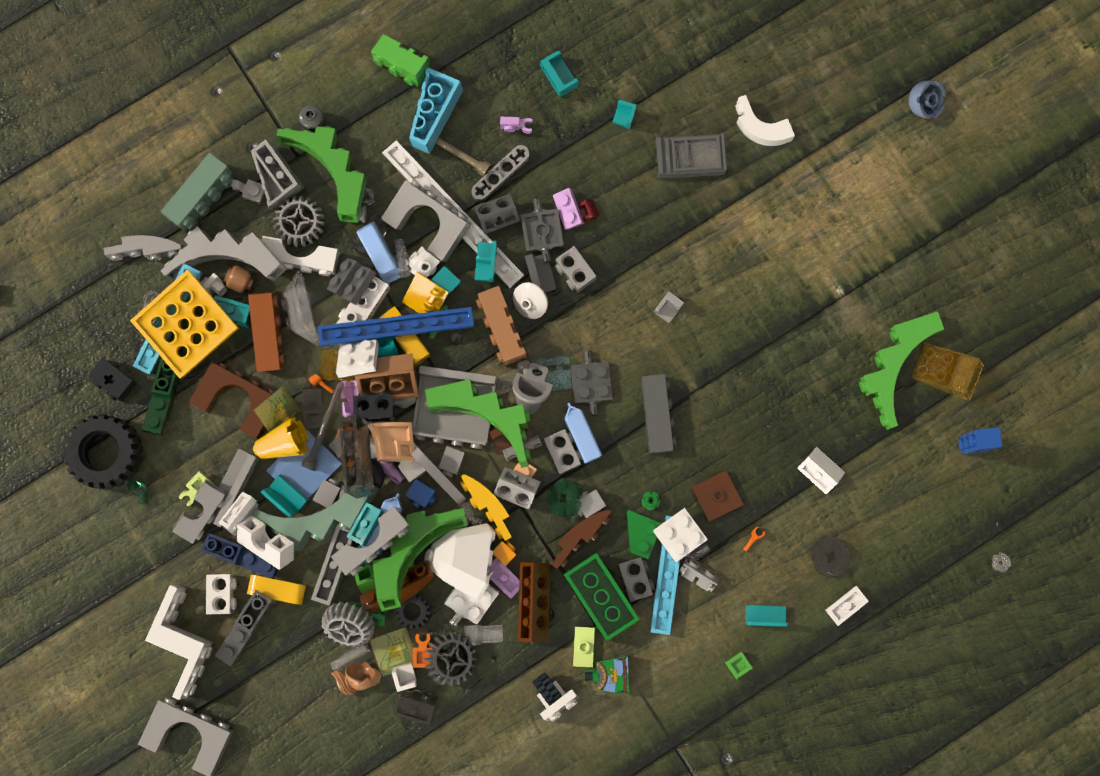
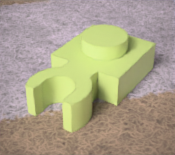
[179,471,214,506]

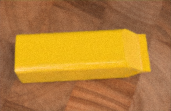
[379,306,431,367]

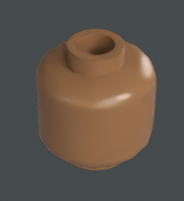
[224,265,254,293]

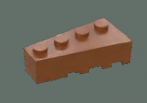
[248,291,285,372]

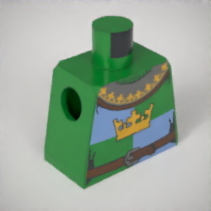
[585,655,629,694]

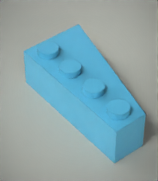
[409,67,463,154]

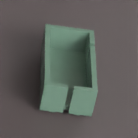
[160,153,235,234]

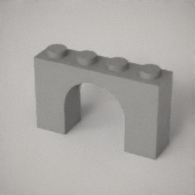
[381,180,471,262]
[138,697,234,776]

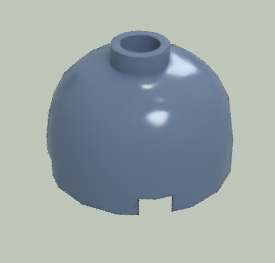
[908,80,946,119]

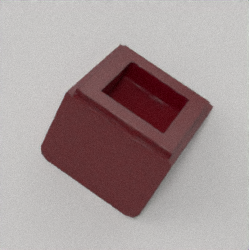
[577,199,599,223]

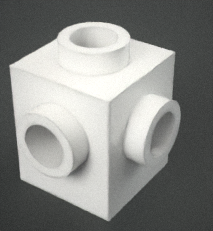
[408,246,440,278]

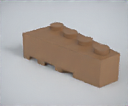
[476,286,527,367]

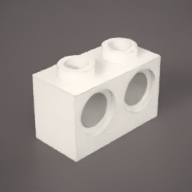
[206,574,237,614]

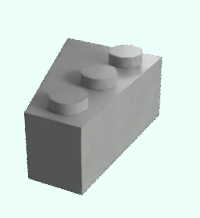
[251,139,305,211]

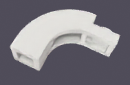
[735,95,795,146]

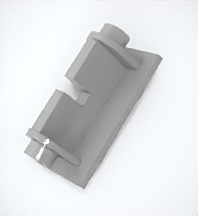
[678,557,719,592]

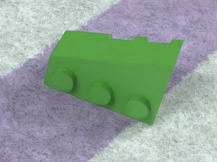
[371,34,431,88]

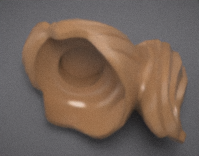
[331,662,381,696]

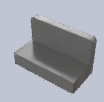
[525,254,556,293]

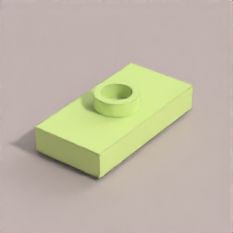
[573,627,595,668]

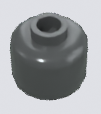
[299,105,325,132]

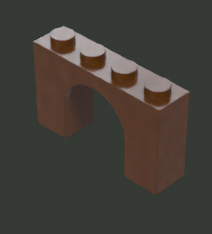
[189,362,276,440]

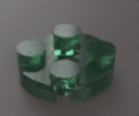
[546,478,583,518]

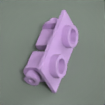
[340,380,362,421]

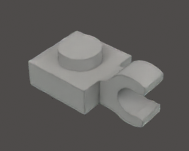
[231,179,265,204]

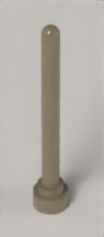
[435,137,492,177]

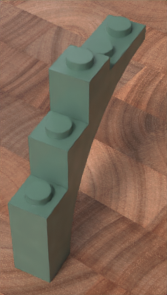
[252,478,379,551]

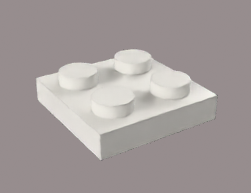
[336,339,379,378]
[653,508,708,562]

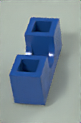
[958,427,1002,455]

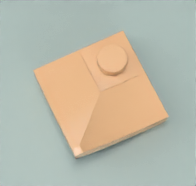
[369,422,415,462]

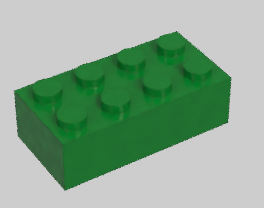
[564,553,640,641]

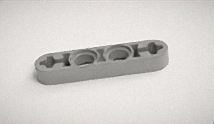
[472,145,529,202]
[411,447,466,506]

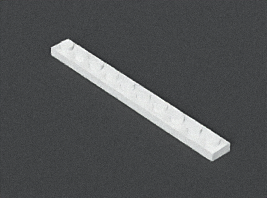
[382,141,524,289]

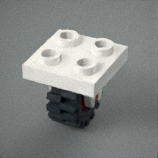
[532,672,579,722]

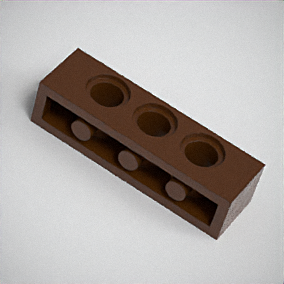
[518,562,550,642]

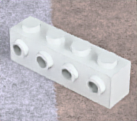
[336,276,391,346]

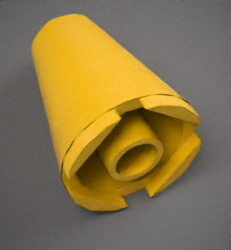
[253,417,310,459]

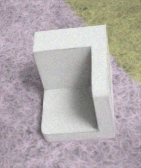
[392,662,417,692]

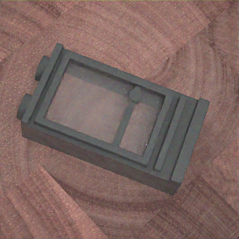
[655,133,729,179]

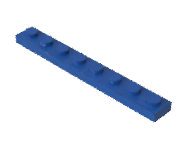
[317,307,474,347]

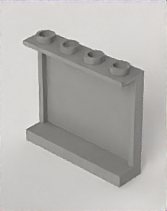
[412,366,497,449]

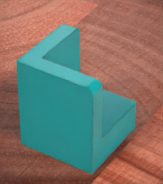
[612,100,637,129]
[431,266,462,295]

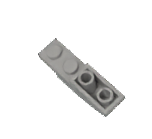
[104,235,183,261]

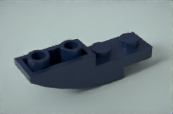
[201,533,278,579]

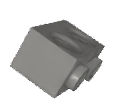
[555,246,596,293]
[544,429,583,475]
[493,467,540,510]

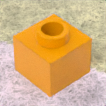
[493,541,516,566]

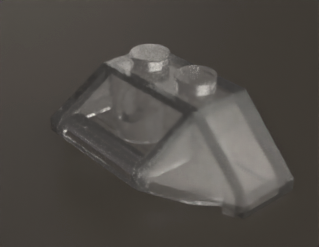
[281,270,320,347]

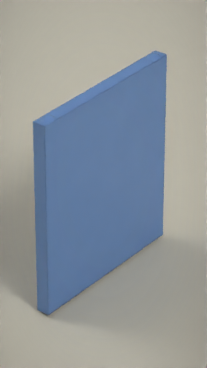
[266,429,342,498]

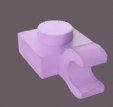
[500,116,533,134]

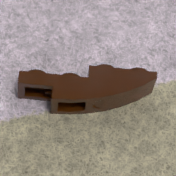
[551,510,611,569]
[359,560,434,614]

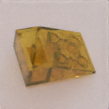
[911,343,984,400]

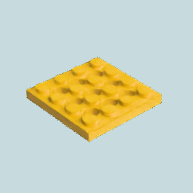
[130,270,239,379]

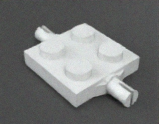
[444,568,499,626]

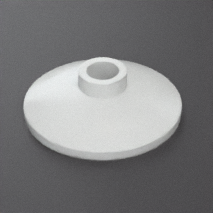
[513,282,548,319]

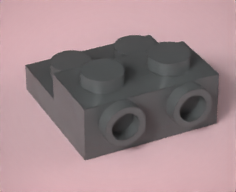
[327,257,376,305]

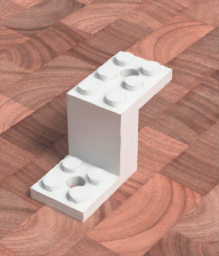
[145,585,213,700]

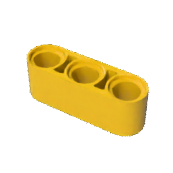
[247,574,306,605]

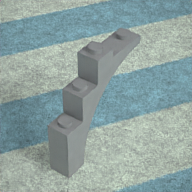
[161,227,287,282]

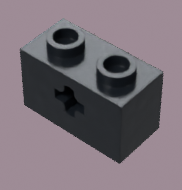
[88,357,137,401]

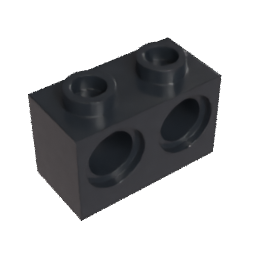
[353,392,395,423]

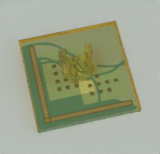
[254,385,300,433]
[369,627,413,677]

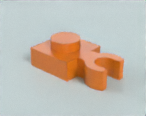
[413,634,432,668]

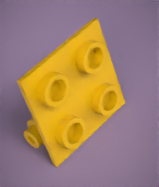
[402,272,449,313]

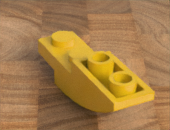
[460,474,512,542]

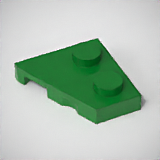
[627,510,662,560]

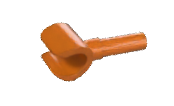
[309,374,334,394]
[743,526,765,552]

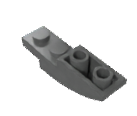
[215,590,273,667]

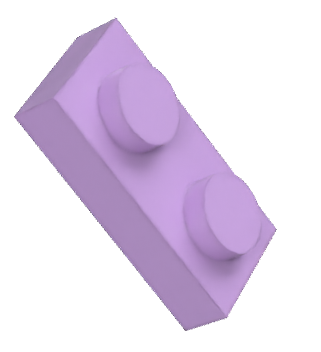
[553,188,584,231]
[488,558,519,599]

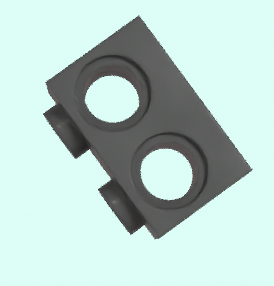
[475,194,520,234]
[618,557,655,602]

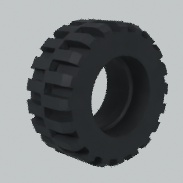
[63,414,144,490]

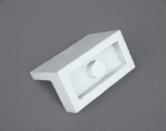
[798,447,845,494]
[218,492,259,536]

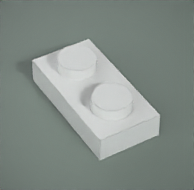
[825,586,869,626]

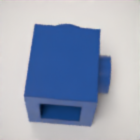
[405,479,437,509]

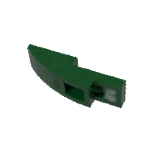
[142,357,179,436]

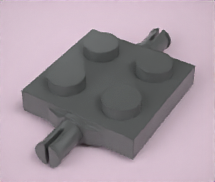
[520,198,564,263]
[570,350,613,416]

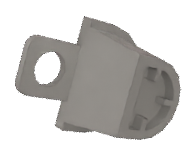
[512,363,553,414]

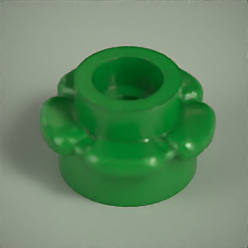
[642,491,661,510]

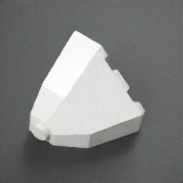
[424,523,495,601]

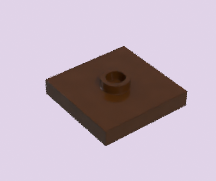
[691,470,743,522]

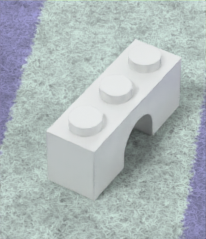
[237,515,294,570]

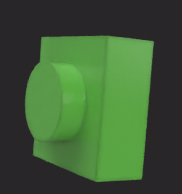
[725,652,753,679]

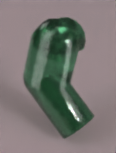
[126,479,148,504]

